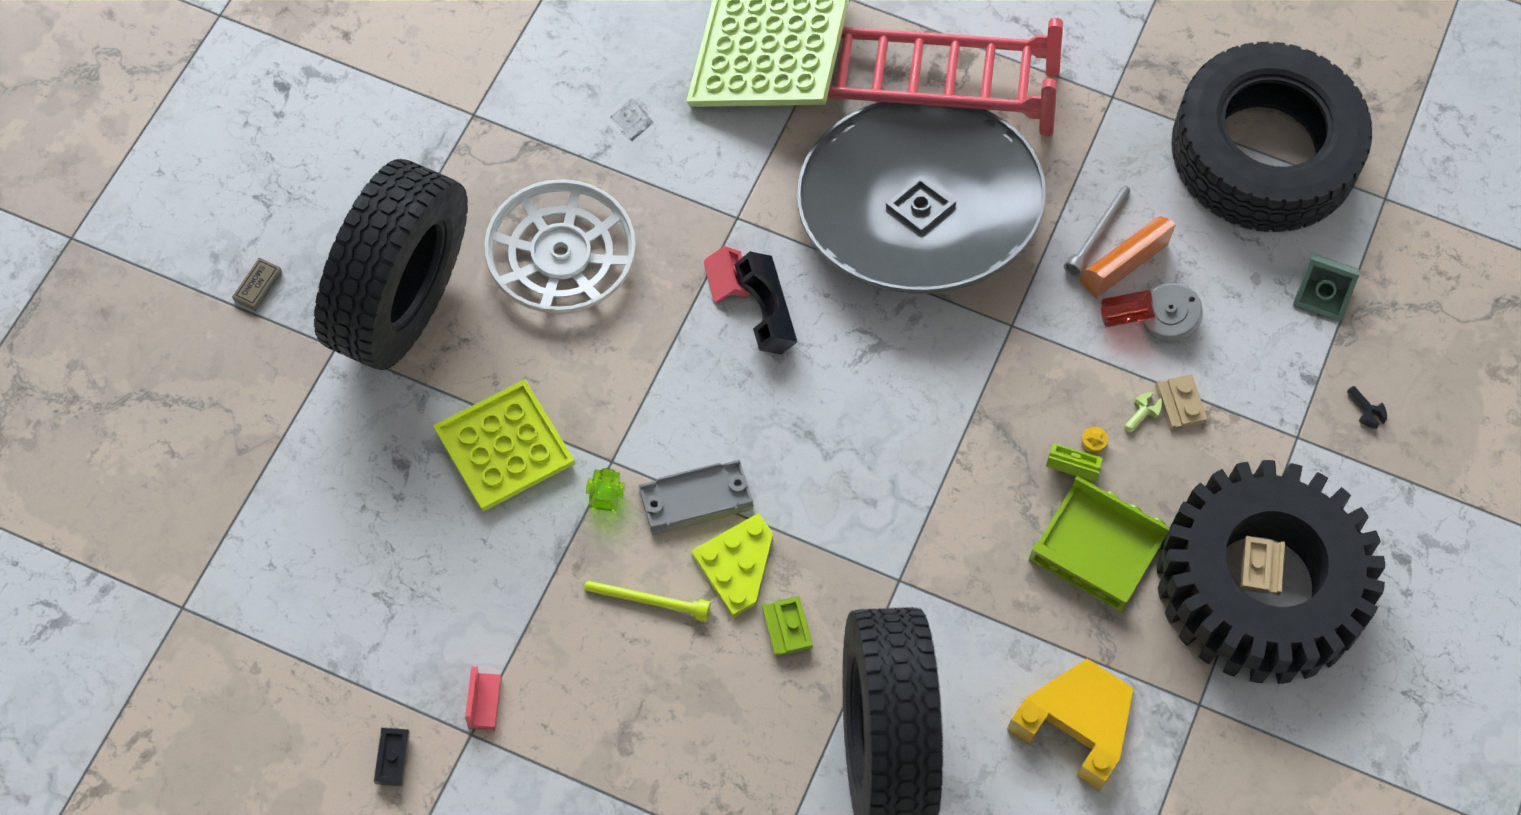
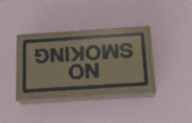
[232,258,282,311]

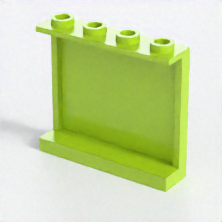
[1028,476,1170,612]

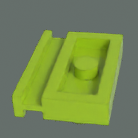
[1046,443,1102,482]
[762,596,813,657]

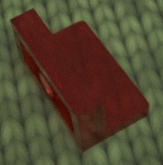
[1100,290,1155,328]

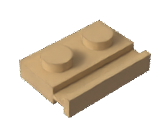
[1155,374,1207,430]
[1240,536,1285,596]

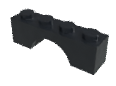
[734,251,798,354]

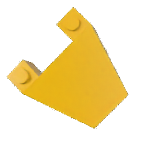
[1007,658,1134,791]

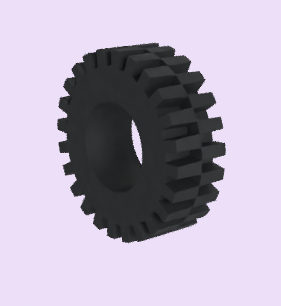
[1157,460,1386,684]

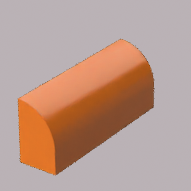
[1080,216,1176,298]

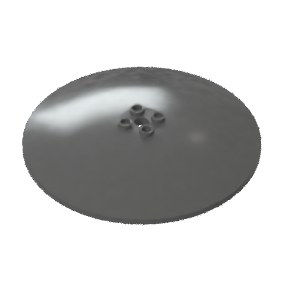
[797,102,1046,294]

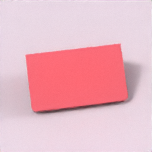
[704,246,752,303]
[465,666,501,730]

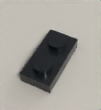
[374,727,410,786]

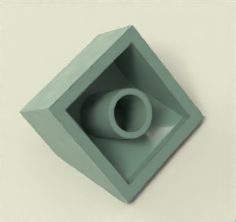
[1293,253,1359,321]

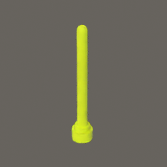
[584,581,711,622]

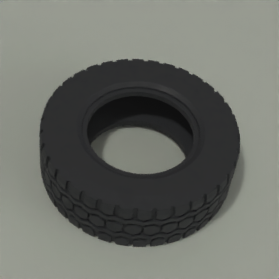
[1172,41,1372,232]
[314,158,468,370]
[842,607,943,815]

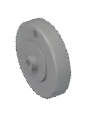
[1141,283,1203,342]

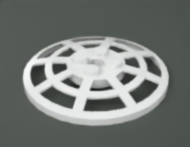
[484,179,636,314]

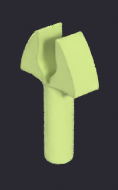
[1124,392,1162,433]

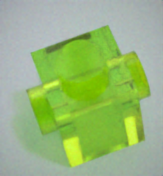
[586,468,625,512]

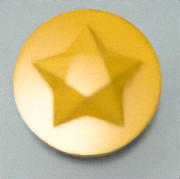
[1081,427,1108,454]

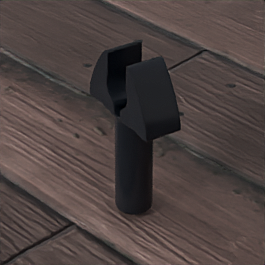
[1347,386,1387,429]

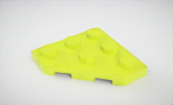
[691,513,773,618]

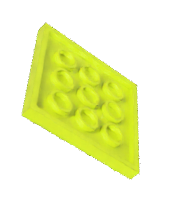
[433,379,575,512]

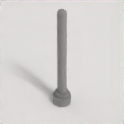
[1064,186,1130,277]

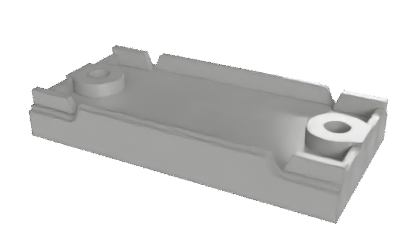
[638,459,754,535]

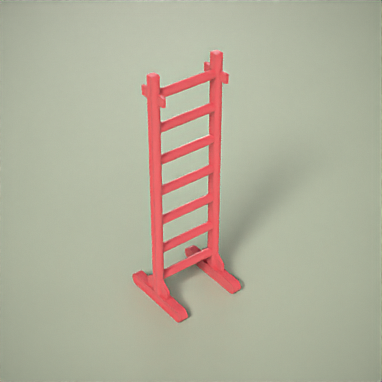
[827,18,1063,136]

